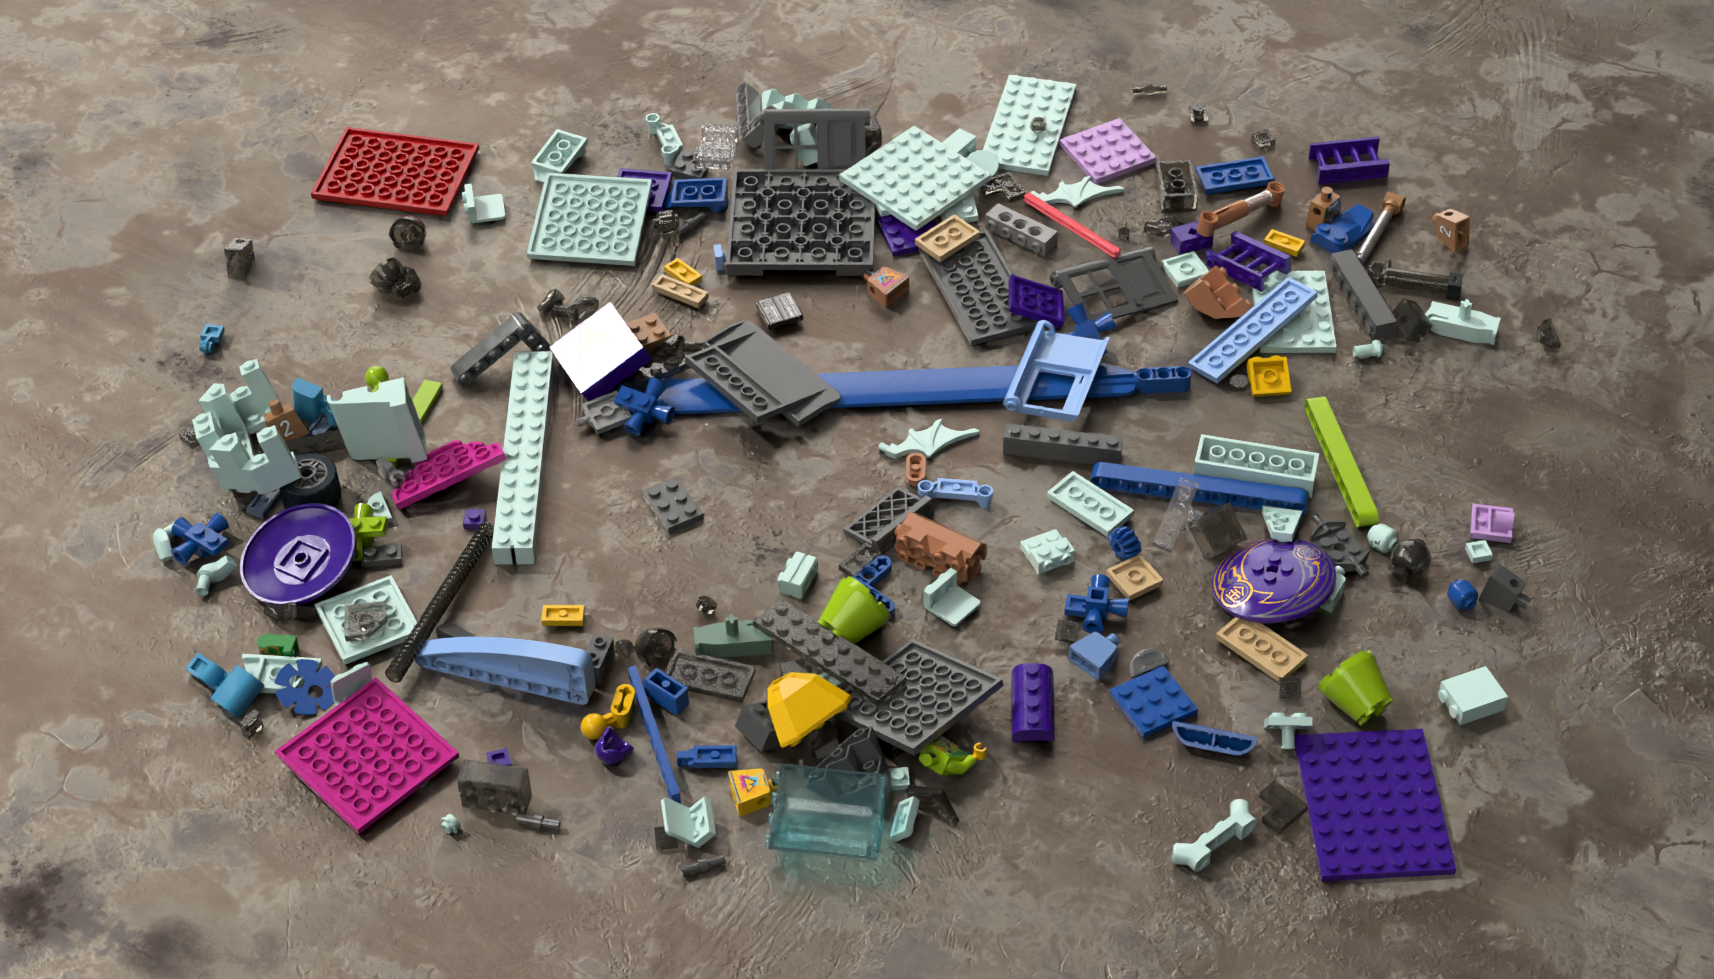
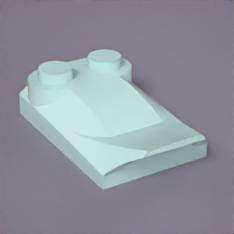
[531,129,588,183]

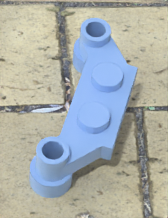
[918,478,993,509]

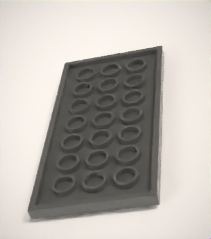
[919,229,1039,346]

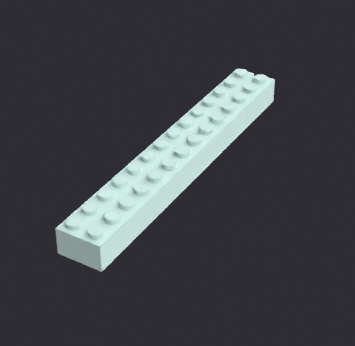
[492,351,555,565]

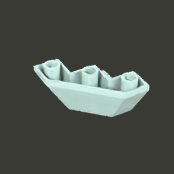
[762,89,831,129]

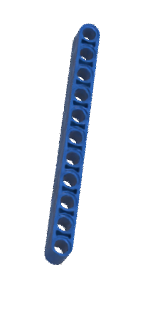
[1090,462,1309,514]

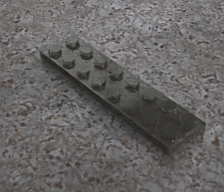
[753,599,906,706]

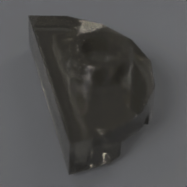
[1536,318,1561,349]

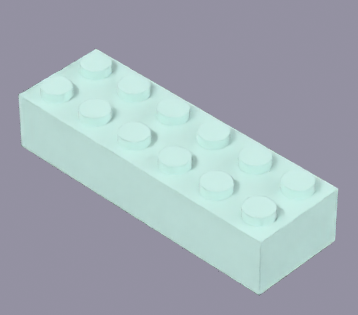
[1194,434,1319,498]

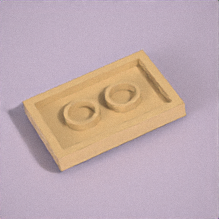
[915,214,980,262]

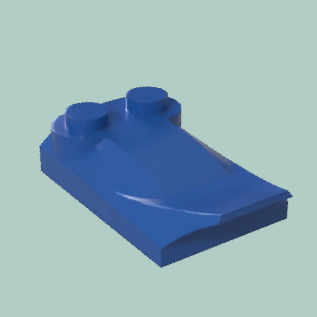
[664,177,728,212]
[1310,204,1374,253]

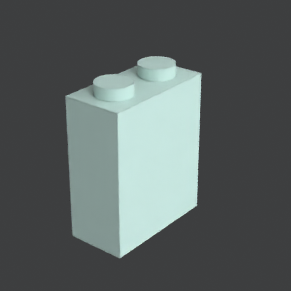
[1438,666,1508,725]

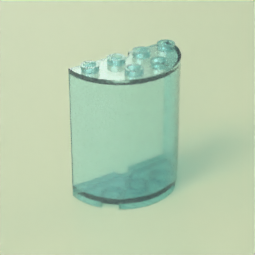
[765,764,886,861]

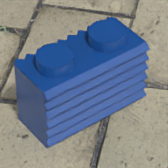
[643,668,689,715]

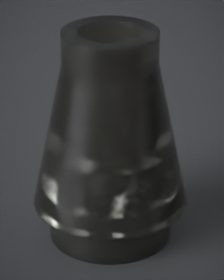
[537,289,565,315]

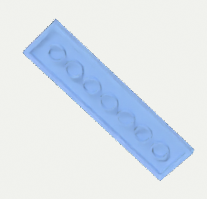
[1188,277,1318,383]

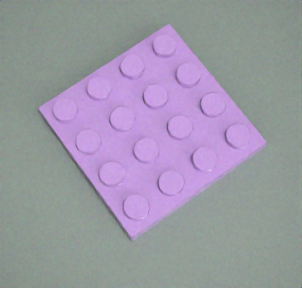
[1059,118,1156,185]

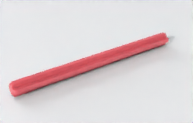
[1024,192,1121,258]

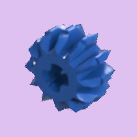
[1108,526,1142,561]

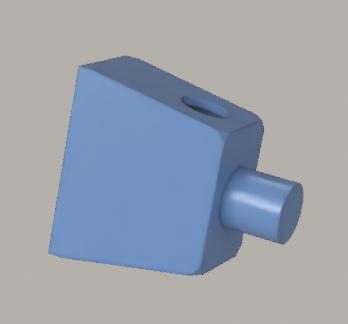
[1069,632,1119,681]

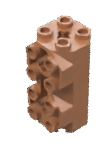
[895,512,987,586]

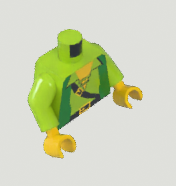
[919,735,987,775]

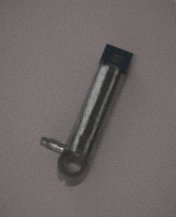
[1368,259,1463,300]

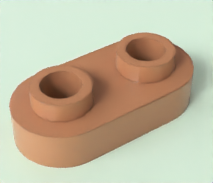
[906,453,926,486]

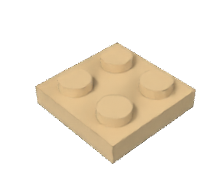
[1106,554,1163,601]

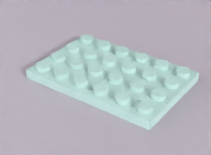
[1252,270,1337,353]

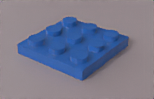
[1109,666,1198,738]

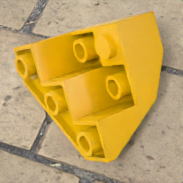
[767,672,852,748]

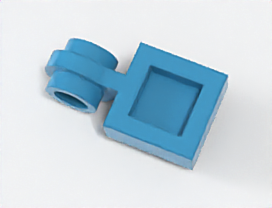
[199,324,225,354]

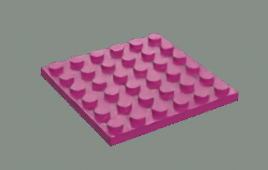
[275,677,459,835]

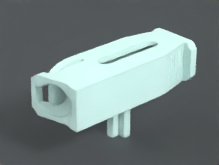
[1422,299,1501,345]

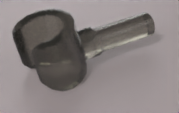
[1118,221,1129,240]

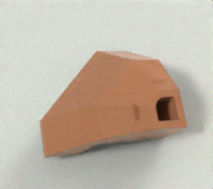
[1183,266,1253,319]

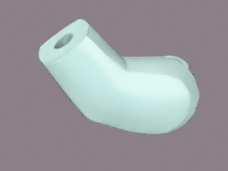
[153,521,175,562]
[195,555,237,596]

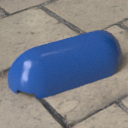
[1172,721,1258,755]

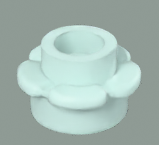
[441,814,461,834]

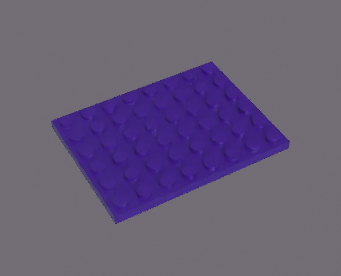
[1295,729,1456,881]

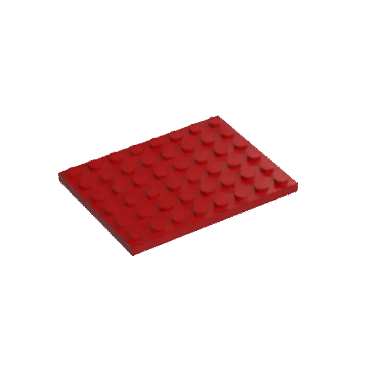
[311,127,479,216]

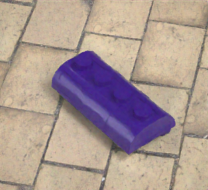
[1011,663,1055,743]

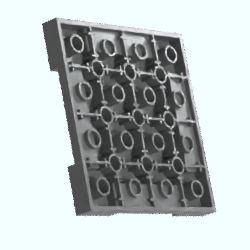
[726,169,875,276]

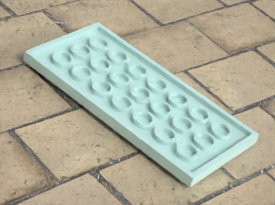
[983,75,1076,176]

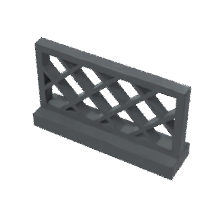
[843,486,934,556]

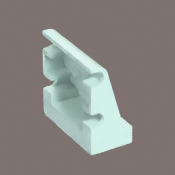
[327,377,427,463]

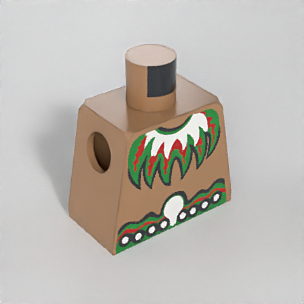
[1306,187,1341,230]

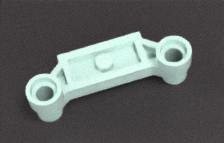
[646,113,683,166]

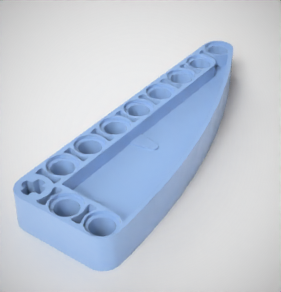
[414,637,595,705]

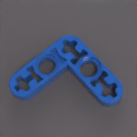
[852,555,895,617]

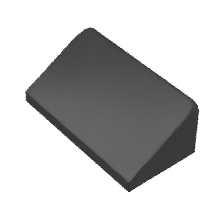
[436,622,478,639]

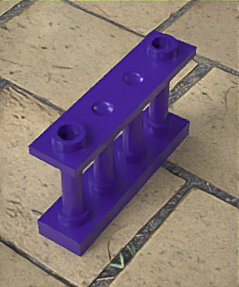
[1308,136,1390,184]
[1206,231,1291,292]

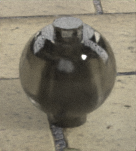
[1390,539,1432,583]

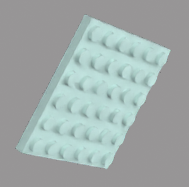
[839,126,991,231]
[527,173,653,266]

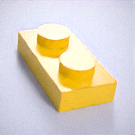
[1264,229,1305,257]
[664,258,702,286]
[541,605,585,626]

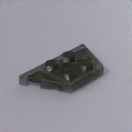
[635,349,691,390]

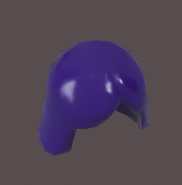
[594,727,634,765]

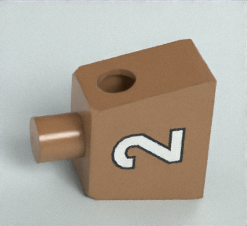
[1432,209,1470,252]
[264,399,309,444]

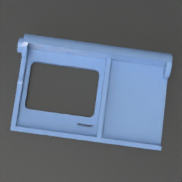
[1003,320,1110,421]

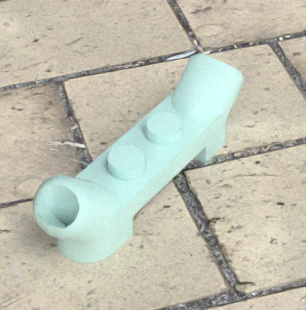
[1172,799,1258,872]

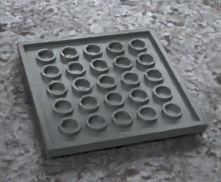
[834,639,1004,755]

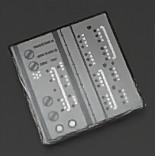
[755,292,803,330]

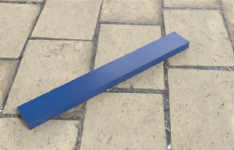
[628,665,681,804]

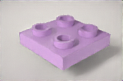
[1470,503,1514,543]

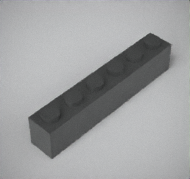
[1328,249,1397,340]
[1003,424,1123,464]

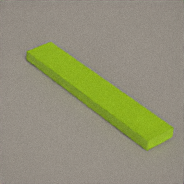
[378,380,443,466]

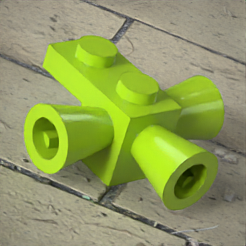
[349,503,389,561]

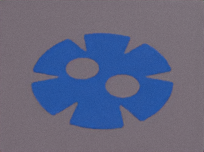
[275,659,335,715]

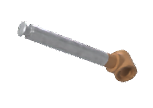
[1356,192,1406,265]

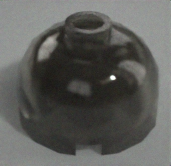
[389,215,427,252]
[369,257,406,294]
[635,627,677,669]

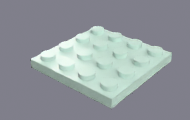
[314,575,422,665]

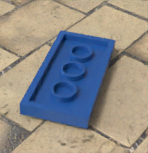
[1195,156,1275,195]

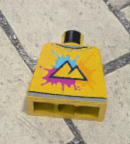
[728,768,782,817]

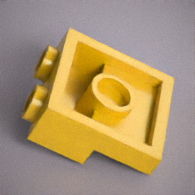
[1246,355,1292,397]

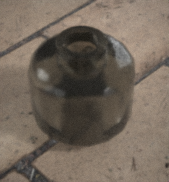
[653,210,680,234]

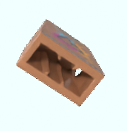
[864,267,909,308]

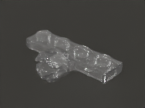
[1152,477,1207,553]

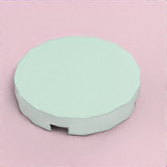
[966,150,999,182]

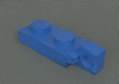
[677,745,737,768]

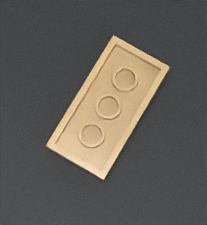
[1216,617,1308,684]

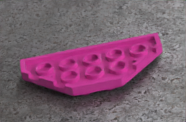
[392,440,507,510]

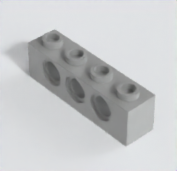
[985,203,1058,257]

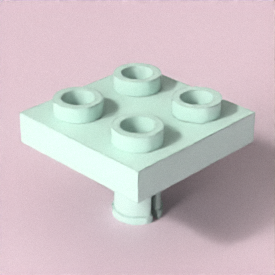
[1264,713,1312,749]

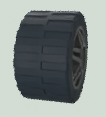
[279,453,341,509]

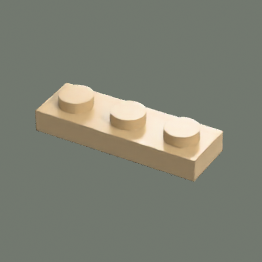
[652,274,709,308]

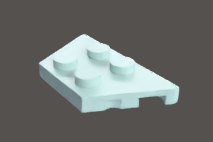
[242,654,322,694]

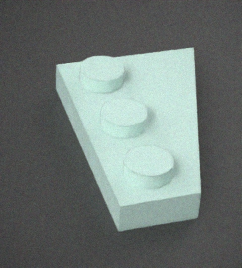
[1262,505,1302,542]

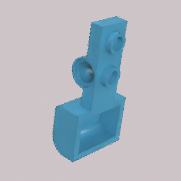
[292,377,338,426]
[185,653,265,719]

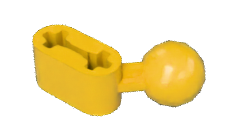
[580,684,635,740]

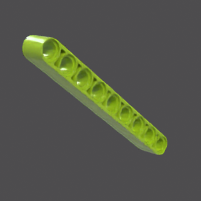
[1304,396,1379,527]

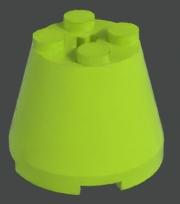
[817,576,891,651]
[1317,650,1394,726]

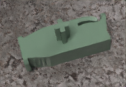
[693,614,774,658]

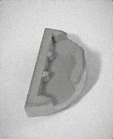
[1130,648,1170,677]

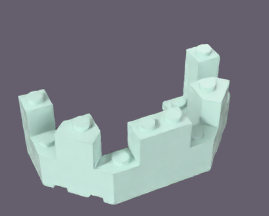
[192,359,301,494]

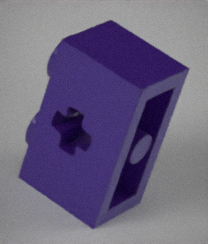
[1170,221,1213,255]

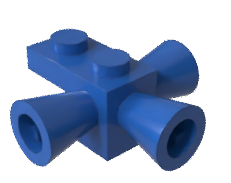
[1065,302,1117,355]
[614,378,675,436]
[171,513,229,565]
[1064,574,1129,634]

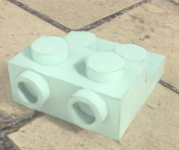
[1020,529,1075,574]

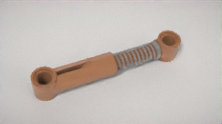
[1196,182,1285,237]

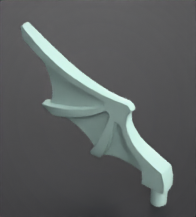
[1031,176,1124,208]
[878,419,980,459]

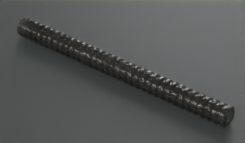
[385,522,494,683]

